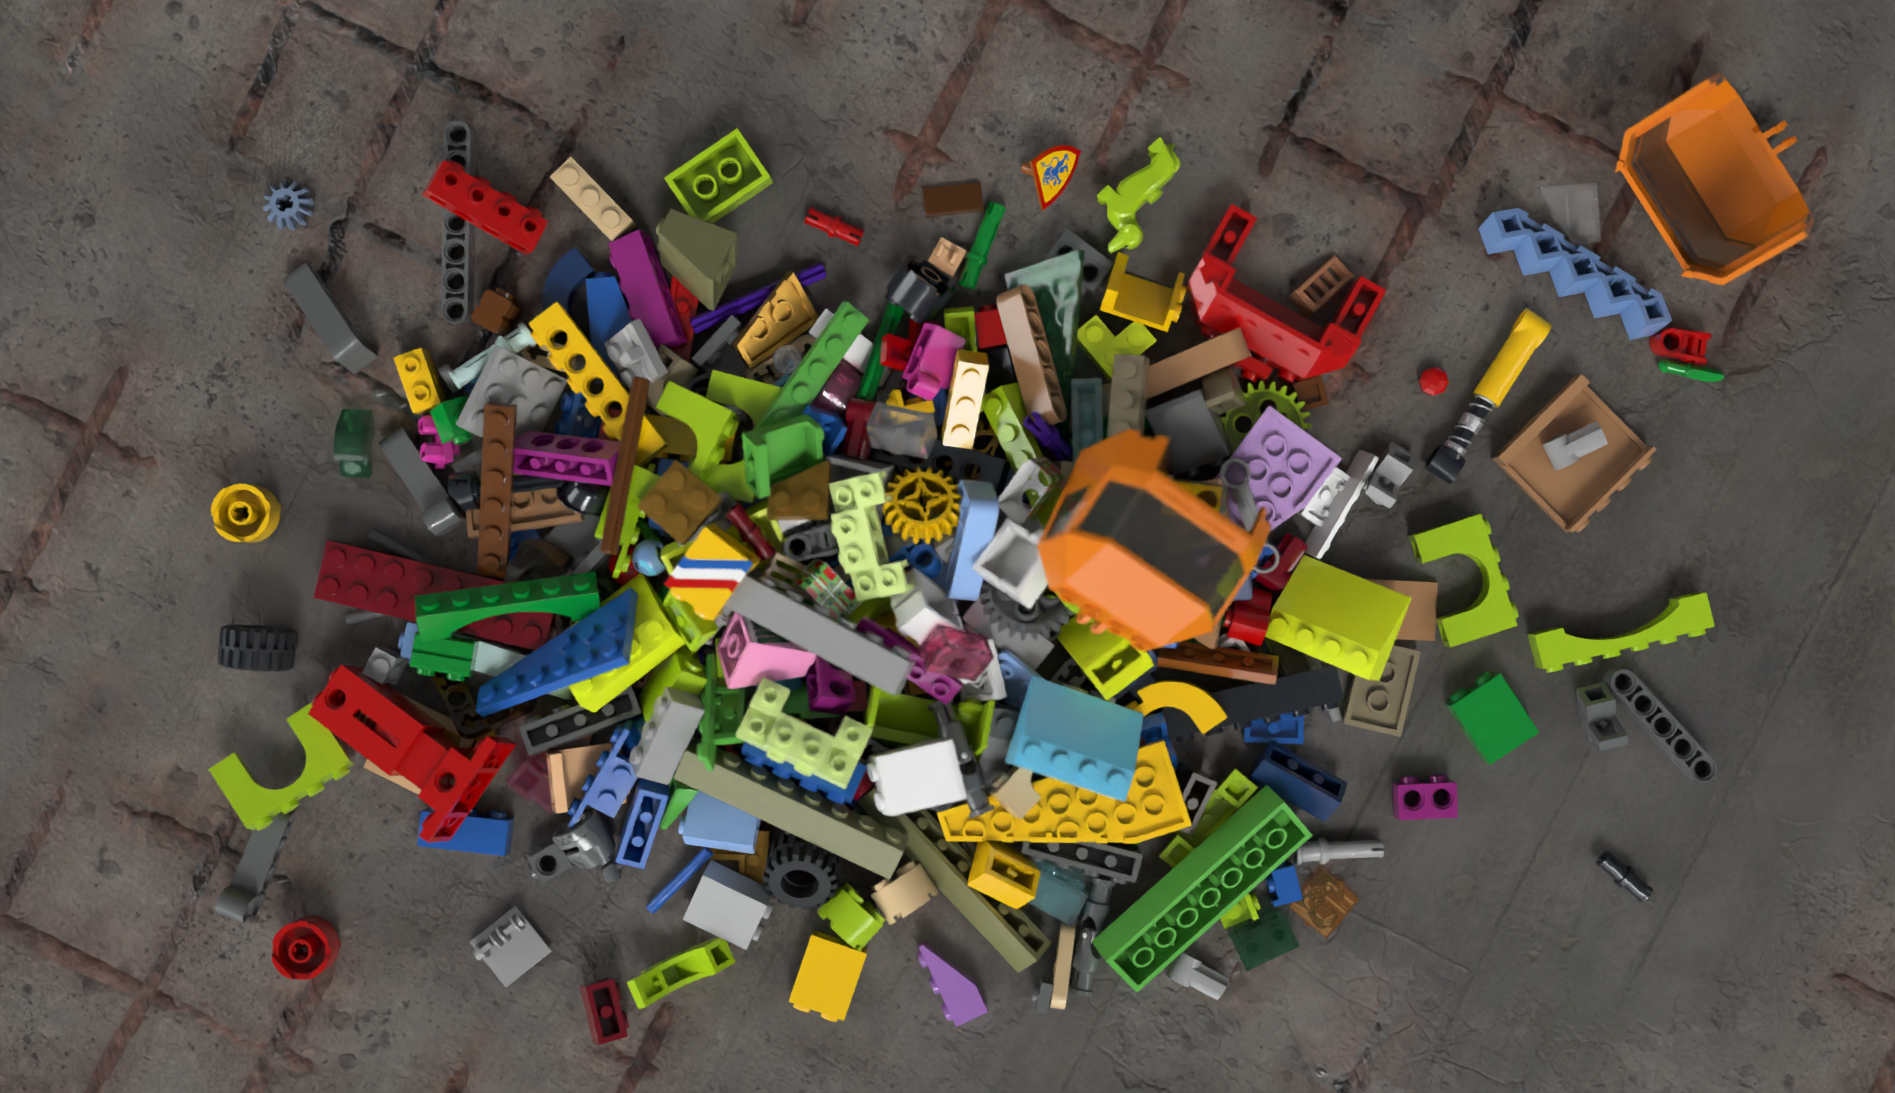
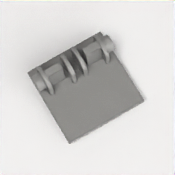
[470,906,552,987]

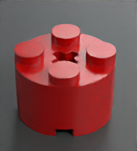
[271,915,341,980]

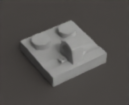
[604,319,668,393]

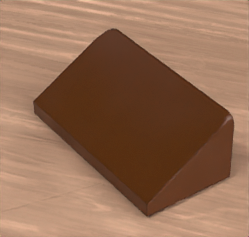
[923,182,984,218]

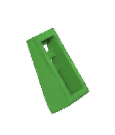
[659,767,699,829]

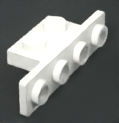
[1297,450,1379,559]

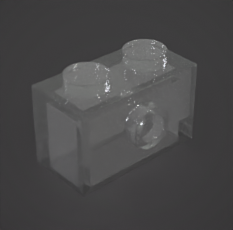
[866,403,937,459]

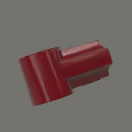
[842,397,883,459]
[1253,532,1308,595]

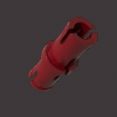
[724,503,776,562]

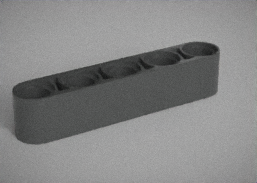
[1603,668,1717,783]

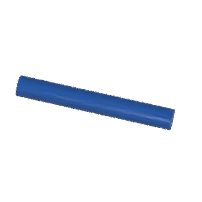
[646,847,714,914]

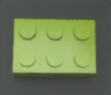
[664,128,773,224]

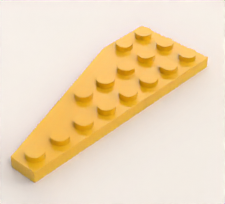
[937,739,1192,844]

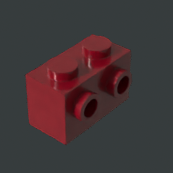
[579,978,629,1045]

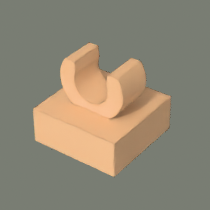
[928,237,967,278]

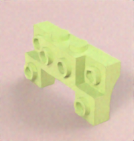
[829,470,914,601]
[736,677,873,789]

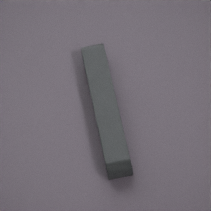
[441,120,477,326]

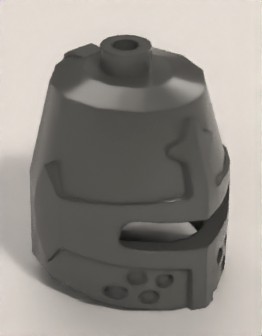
[552,808,616,869]

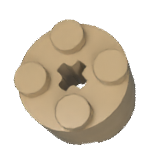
[871,861,939,925]

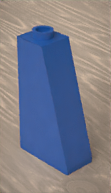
[586,272,632,387]

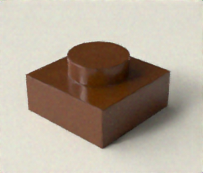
[1291,376,1329,412]

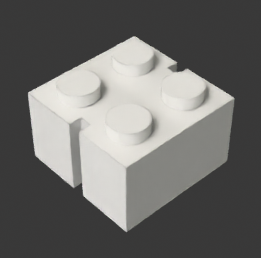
[972,518,1048,609]
[890,568,966,656]

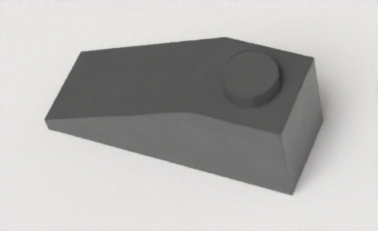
[976,703,1021,792]

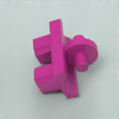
[418,415,468,469]

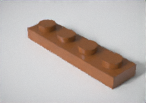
[1157,641,1279,685]

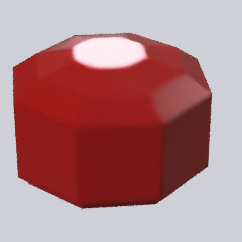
[1418,367,1449,396]

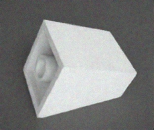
[867,738,967,816]

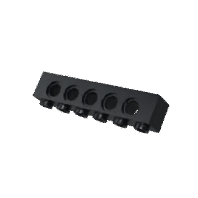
[838,411,1011,495]

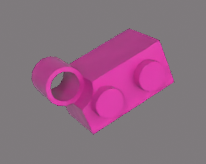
[902,323,966,401]

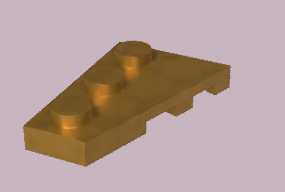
[732,270,819,370]

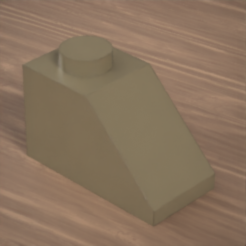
[1202,367,1247,415]

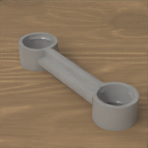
[1220,458,1280,573]

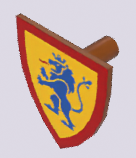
[1021,145,1081,211]

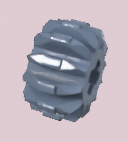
[262,180,315,231]

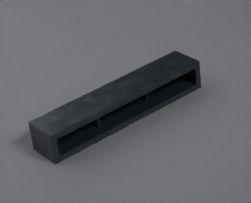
[1162,666,1344,743]

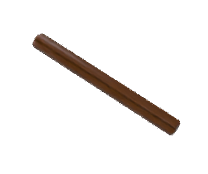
[600,377,650,555]

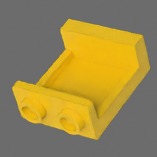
[788,930,868,1022]

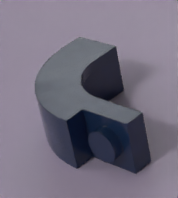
[542,247,597,342]

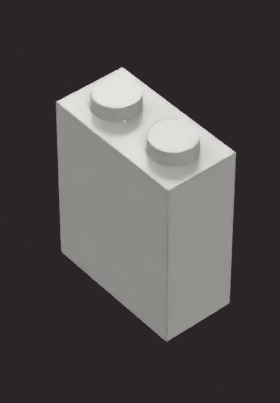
[683,860,775,950]

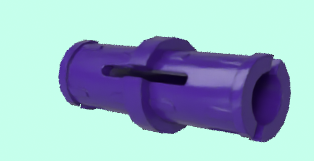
[1024,412,1073,461]

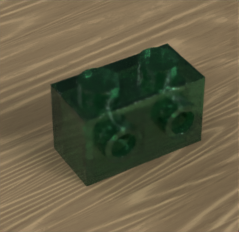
[1228,909,1300,971]

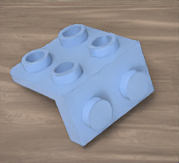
[998,649,1045,710]

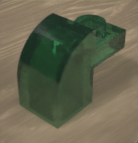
[334,408,375,478]

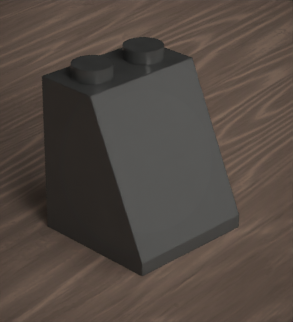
[1144,389,1234,478]

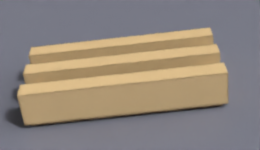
[763,552,816,602]

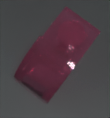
[810,361,862,416]
[506,755,553,814]

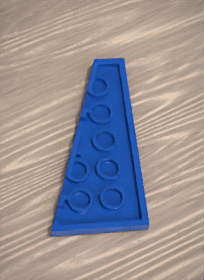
[475,587,638,717]

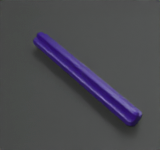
[690,263,827,333]

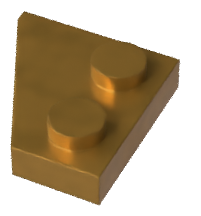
[767,461,832,520]

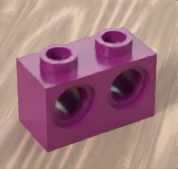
[806,655,856,715]
[1392,775,1458,820]

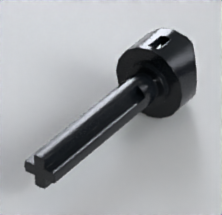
[448,470,565,511]

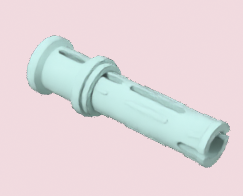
[449,322,536,389]

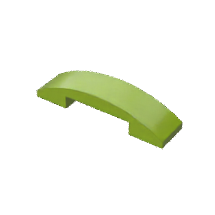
[1159,768,1258,868]

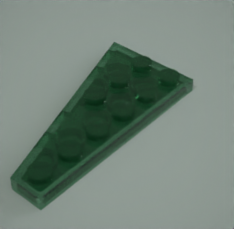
[1005,250,1085,445]

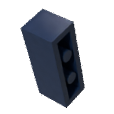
[1248,740,1348,822]

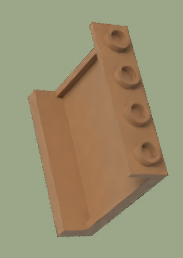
[1491,374,1657,533]

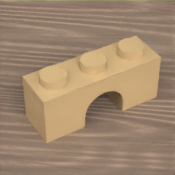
[550,157,637,241]
[989,766,1041,819]

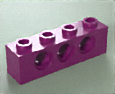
[514,431,620,486]

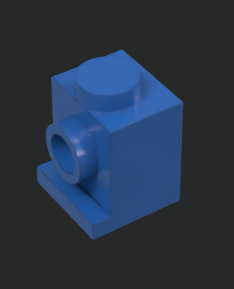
[1265,861,1303,907]

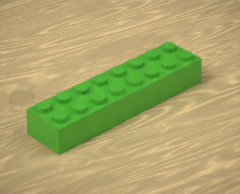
[1091,785,1313,992]

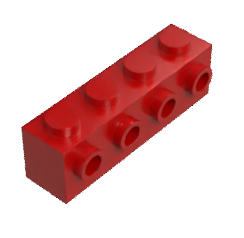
[421,160,549,255]

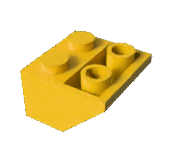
[967,841,1041,910]

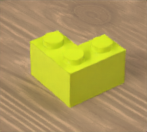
[1072,315,1157,381]

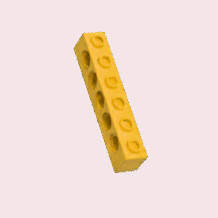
[528,302,669,467]

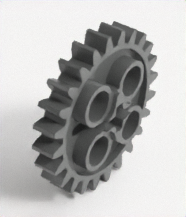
[980,579,1074,640]

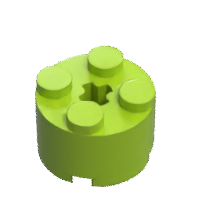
[817,882,886,951]

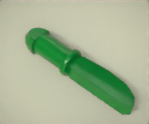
[1657,359,1725,382]

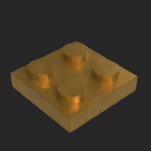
[637,460,723,546]

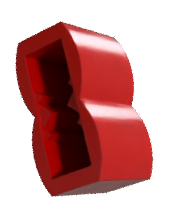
[1223,587,1272,646]

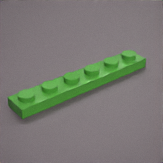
[742,302,869,446]

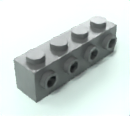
[518,685,643,757]
[1020,841,1143,884]

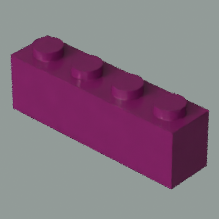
[608,230,688,350]

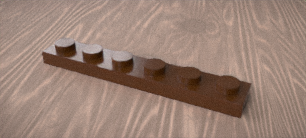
[477,401,517,578]

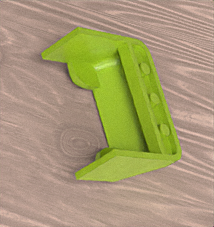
[861,684,995,762]

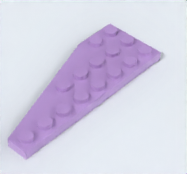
[1151,405,1342,583]

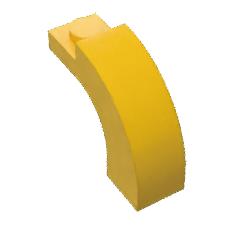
[1125,680,1228,734]

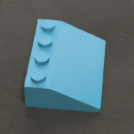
[1004,676,1144,801]

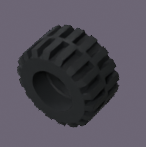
[217,625,297,672]
[763,833,841,909]

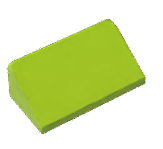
[661,589,719,652]

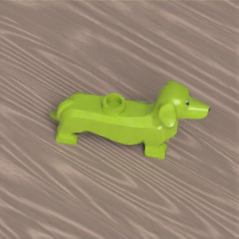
[1097,137,1181,254]

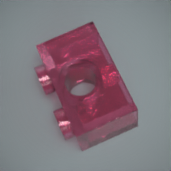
[918,624,994,682]

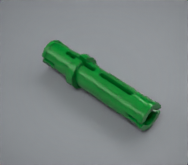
[957,201,1007,290]

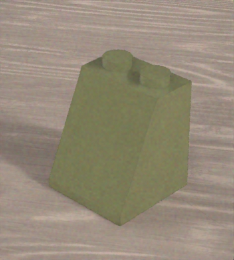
[656,209,737,311]

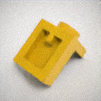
[886,389,935,423]

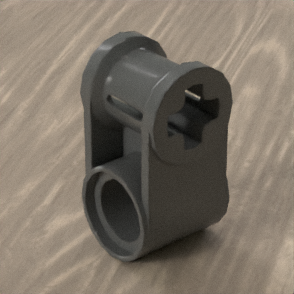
[782,522,839,561]

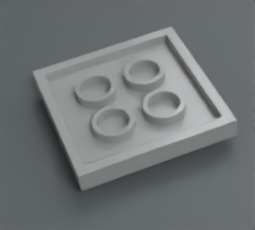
[455,345,567,439]

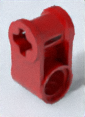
[1649,328,1712,364]

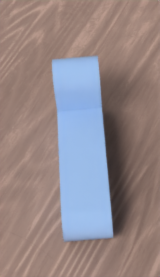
[945,480,999,601]

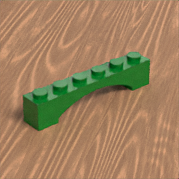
[415,572,600,642]

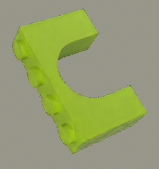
[687,370,782,504]
[629,381,738,501]
[1408,514,1519,648]
[208,702,355,831]

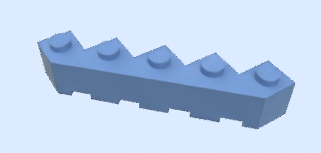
[1478,208,1672,340]

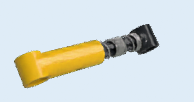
[1424,308,1552,484]

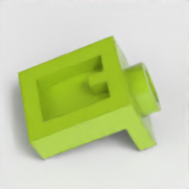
[1220,893,1261,929]

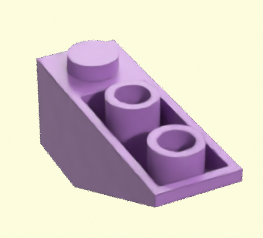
[916,940,988,1027]

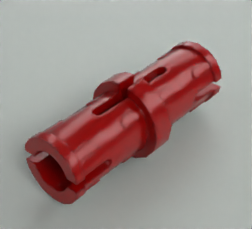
[804,206,865,247]

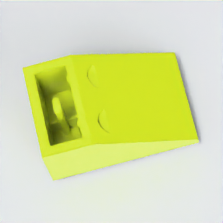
[1057,616,1154,701]

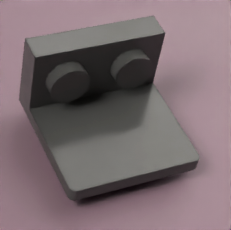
[692,315,769,381]
[545,514,610,574]

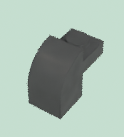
[1576,682,1628,751]

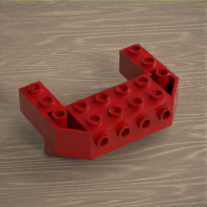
[1185,204,1387,383]

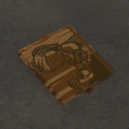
[1289,868,1359,939]

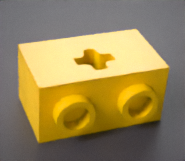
[393,348,447,415]

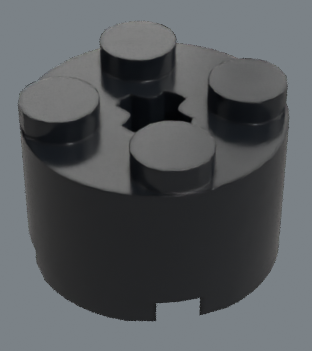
[885,255,956,324]

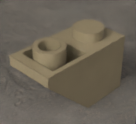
[646,344,699,417]

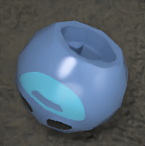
[632,539,666,576]

